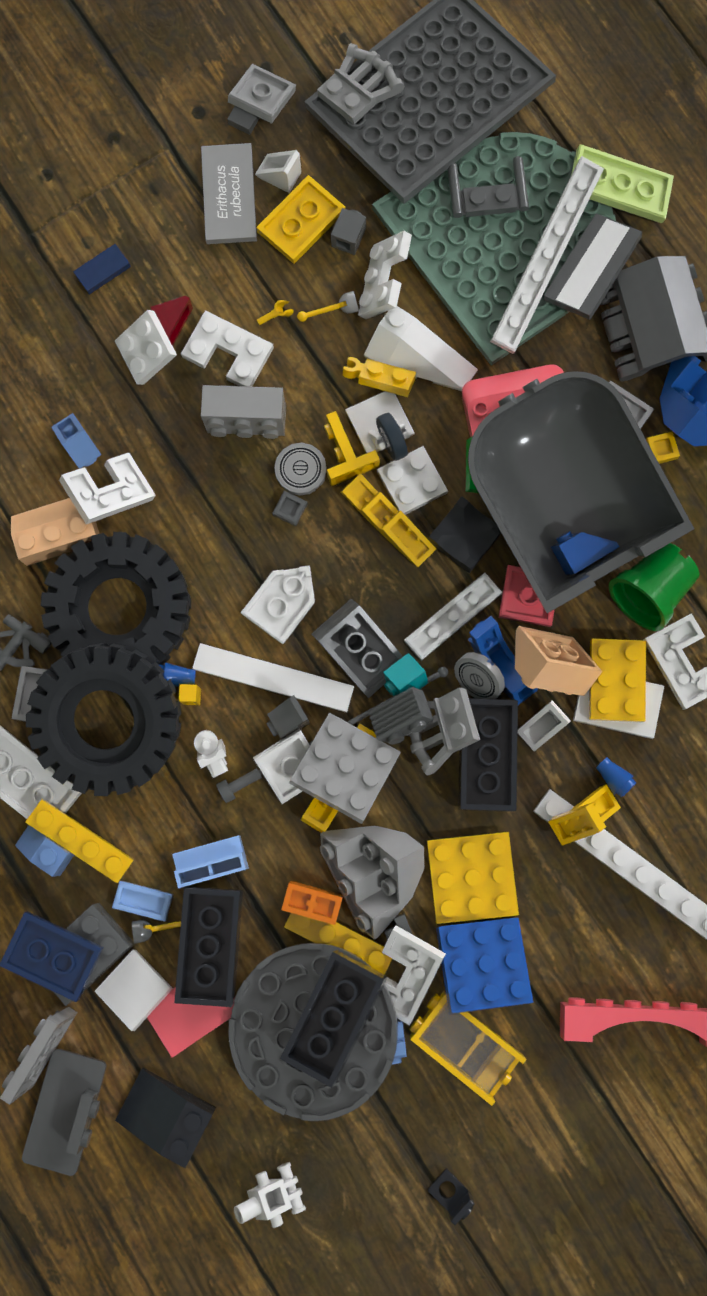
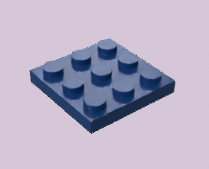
[436,917,533,1014]

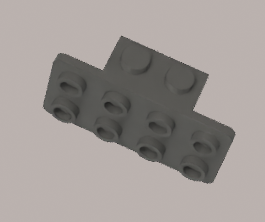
[22,1049,107,1176]

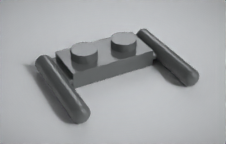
[447,156,529,218]

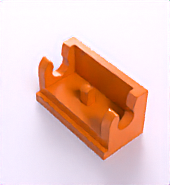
[281,881,343,925]

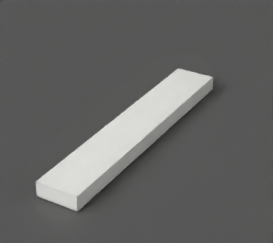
[192,643,354,713]

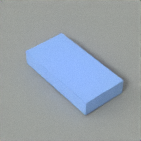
[112,881,174,922]

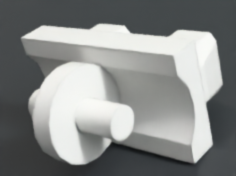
[194,730,228,778]

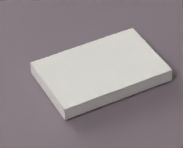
[573,682,664,739]

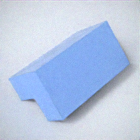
[172,835,249,888]

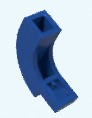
[468,616,538,705]

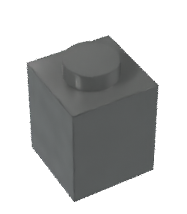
[331,208,366,255]

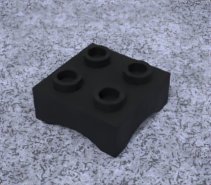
[428,497,502,573]

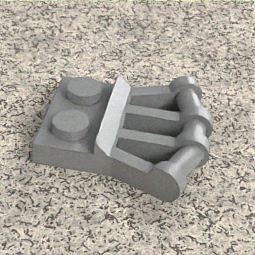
[317,43,404,125]
[407,688,480,775]

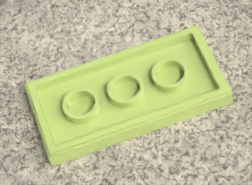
[571,144,674,223]

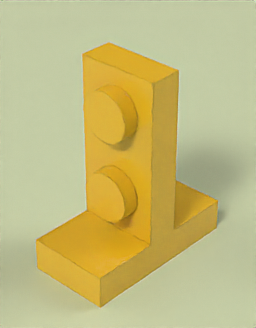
[324,411,380,486]
[548,784,621,845]

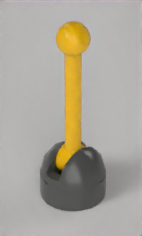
[132,920,181,944]

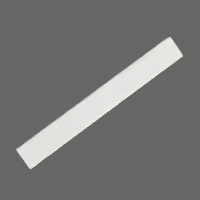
[490,156,604,354]

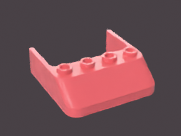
[462,365,564,437]

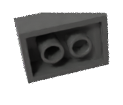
[312,599,403,698]

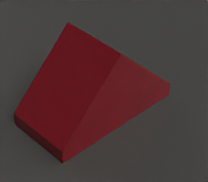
[150,296,193,346]

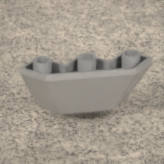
[320,826,424,939]

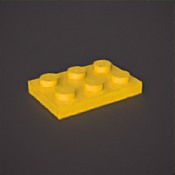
[256,175,346,264]
[589,639,646,722]

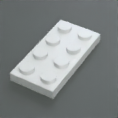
[0,725,82,819]

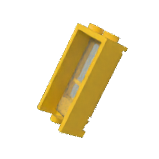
[409,991,527,1106]

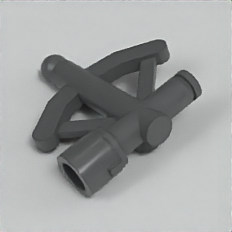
[0,614,52,671]

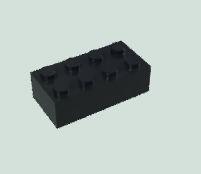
[458,699,518,812]
[174,887,243,1007]
[280,950,388,1088]

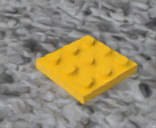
[427,832,519,924]

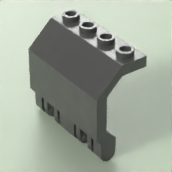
[600,256,707,382]

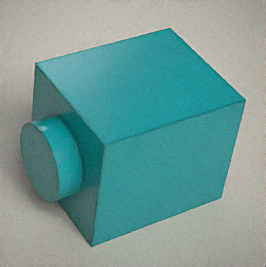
[383,653,428,697]

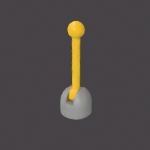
[297,291,359,322]

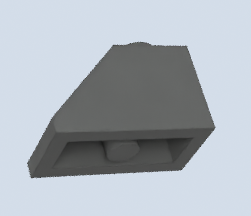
[266,695,310,739]

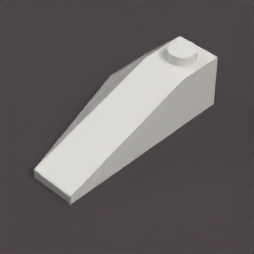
[364,306,478,391]

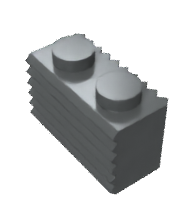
[368,687,434,745]

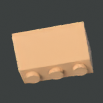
[11,498,99,566]
[515,626,602,696]

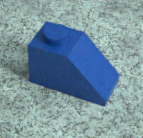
[551,531,619,575]

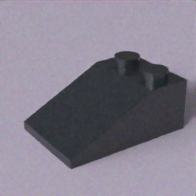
[115,1068,216,1168]

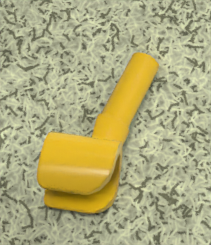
[257,300,294,325]

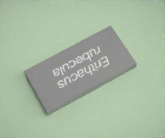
[201,143,257,244]

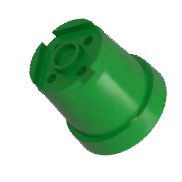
[609,543,700,631]

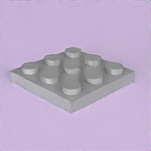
[289,713,401,824]
[0,1007,78,1105]

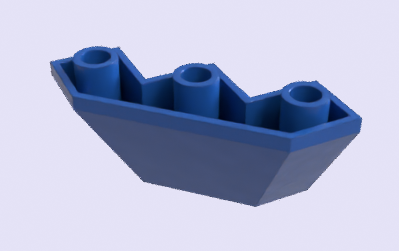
[660,356,707,446]

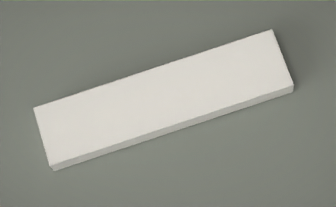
[404,573,502,661]

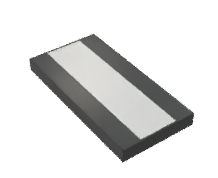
[544,213,642,320]

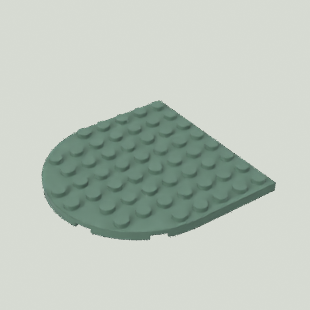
[372,132,616,366]

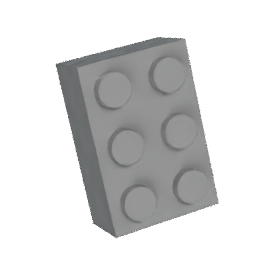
[201,385,286,439]

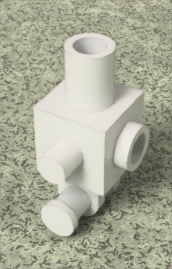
[234,1162,306,1228]

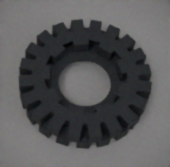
[40,532,191,665]
[26,643,182,796]

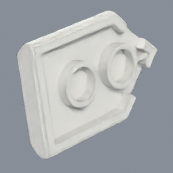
[241,566,315,644]

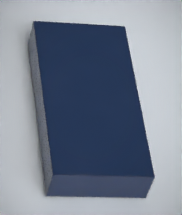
[73,244,131,295]

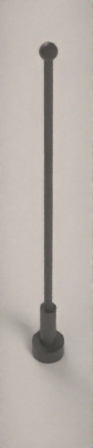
[216,667,448,803]

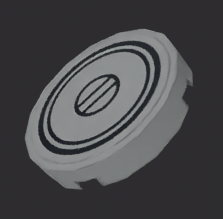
[275,443,327,496]
[454,652,505,699]

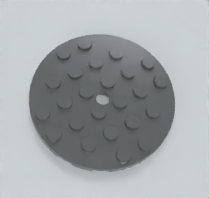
[229,943,398,1121]

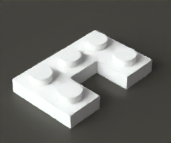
[358,231,412,319]
[181,310,274,387]
[59,453,156,524]
[643,613,707,710]
[382,926,446,1026]

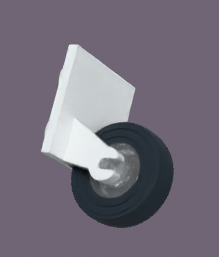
[345,391,415,461]

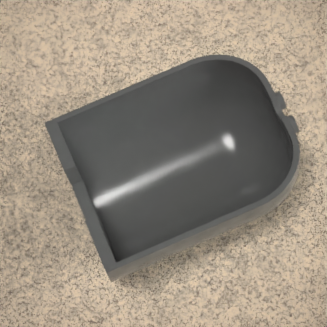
[468,371,694,613]

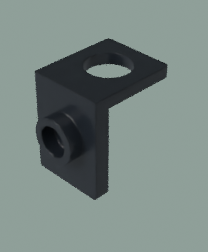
[428,1168,475,1225]

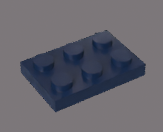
[0,911,104,1002]

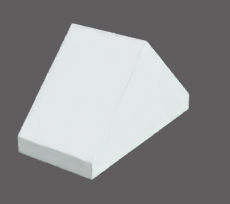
[255,150,301,193]
[517,701,571,751]

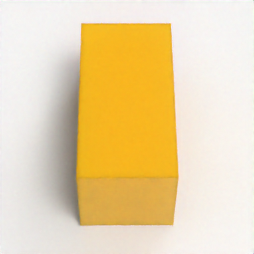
[179,684,201,705]

